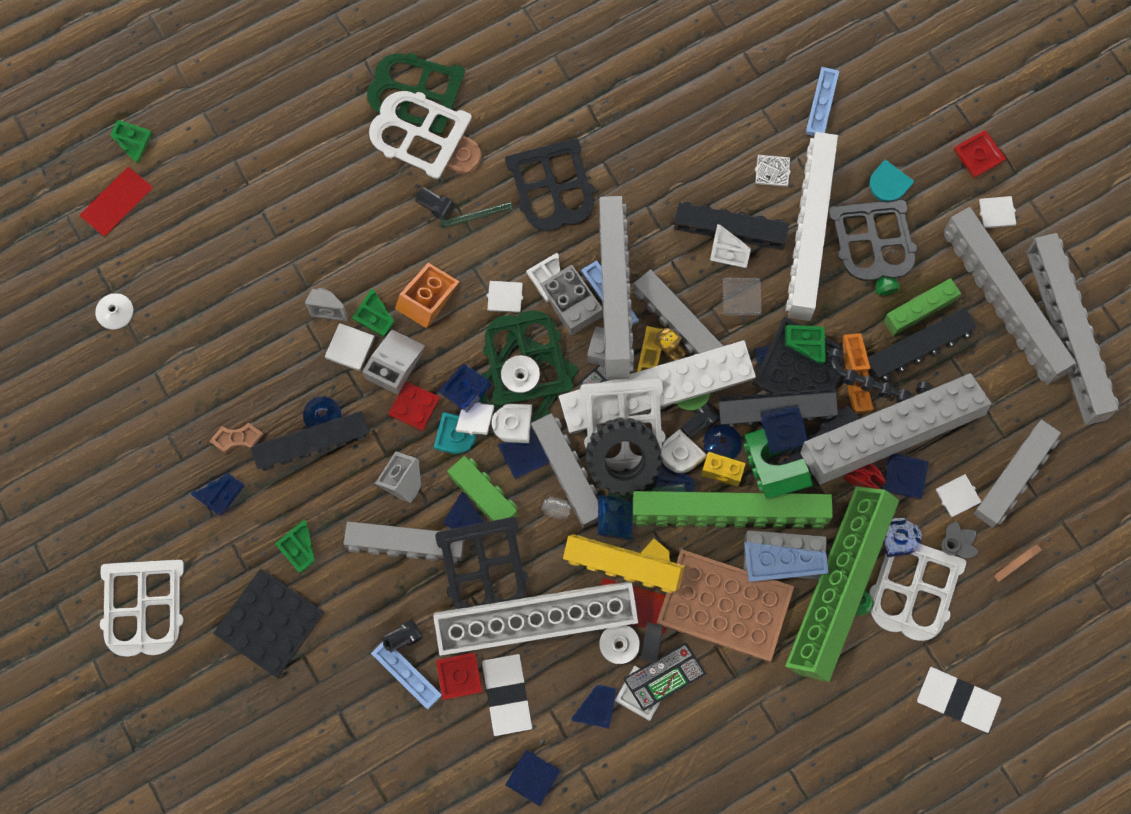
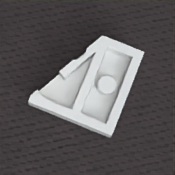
[710,225,751,268]
[526,253,560,303]

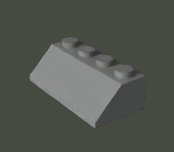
[743,530,826,580]

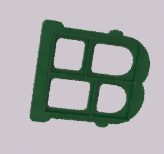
[367,53,465,135]
[483,310,573,406]
[475,331,578,430]

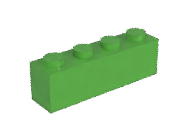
[883,278,961,337]
[447,456,518,521]

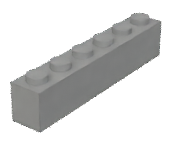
[633,269,723,355]
[531,413,606,529]
[973,419,1061,528]
[344,522,465,563]

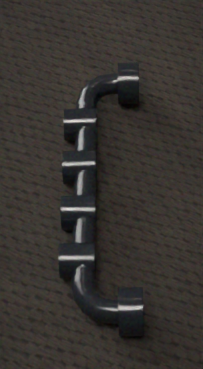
[828,349,932,403]

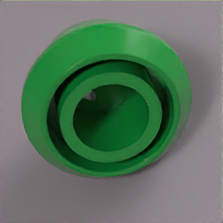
[875,276,900,297]
[855,590,874,616]

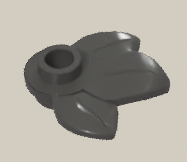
[941,522,978,559]

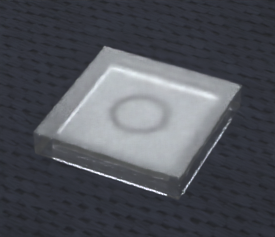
[723,278,761,316]

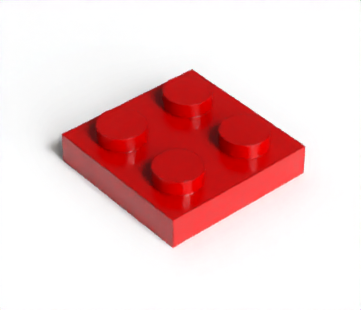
[953,130,1006,179]
[388,381,440,432]
[436,653,483,700]

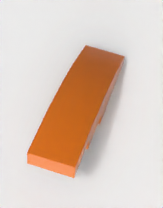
[842,333,874,414]

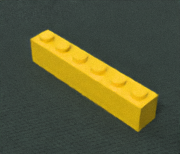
[563,534,685,593]

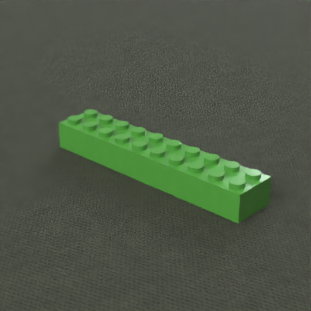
[785,487,899,682]
[632,491,832,529]

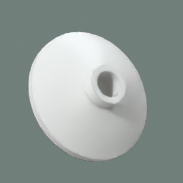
[96,294,134,330]
[501,355,540,393]
[600,625,639,664]

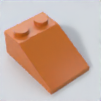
[395,263,460,328]

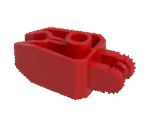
[843,463,886,489]

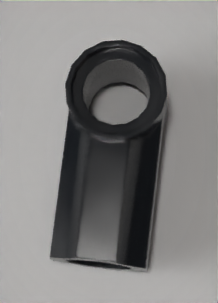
[415,187,455,220]
[680,403,720,439]
[382,619,424,653]

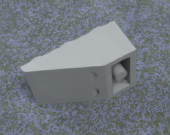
[540,265,603,336]
[363,330,425,395]

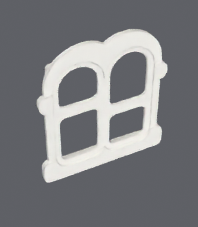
[369,91,472,179]
[580,378,665,471]
[869,534,966,641]
[100,560,184,657]

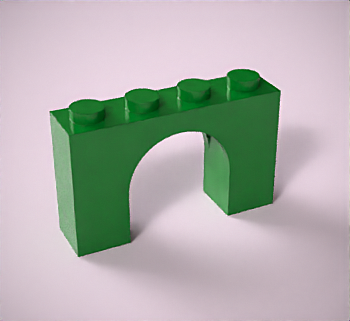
[743,429,812,499]

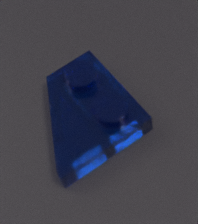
[443,492,484,542]

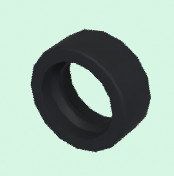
[641,623,663,663]

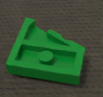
[110,120,153,164]
[352,288,395,338]
[785,325,825,364]
[275,520,316,574]

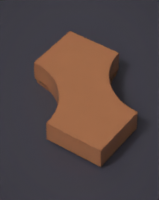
[210,423,265,454]
[994,545,1042,582]

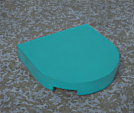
[869,160,914,202]
[433,412,476,455]

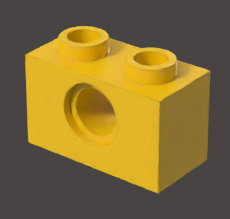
[701,452,746,487]

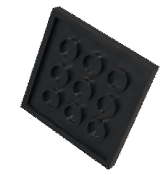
[752,317,845,419]
[213,569,325,679]

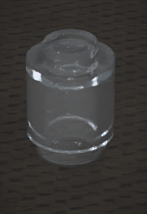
[542,496,572,520]

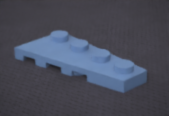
[744,542,828,582]

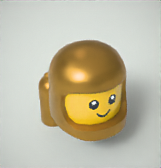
[656,328,688,361]

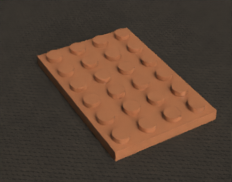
[657,549,794,662]

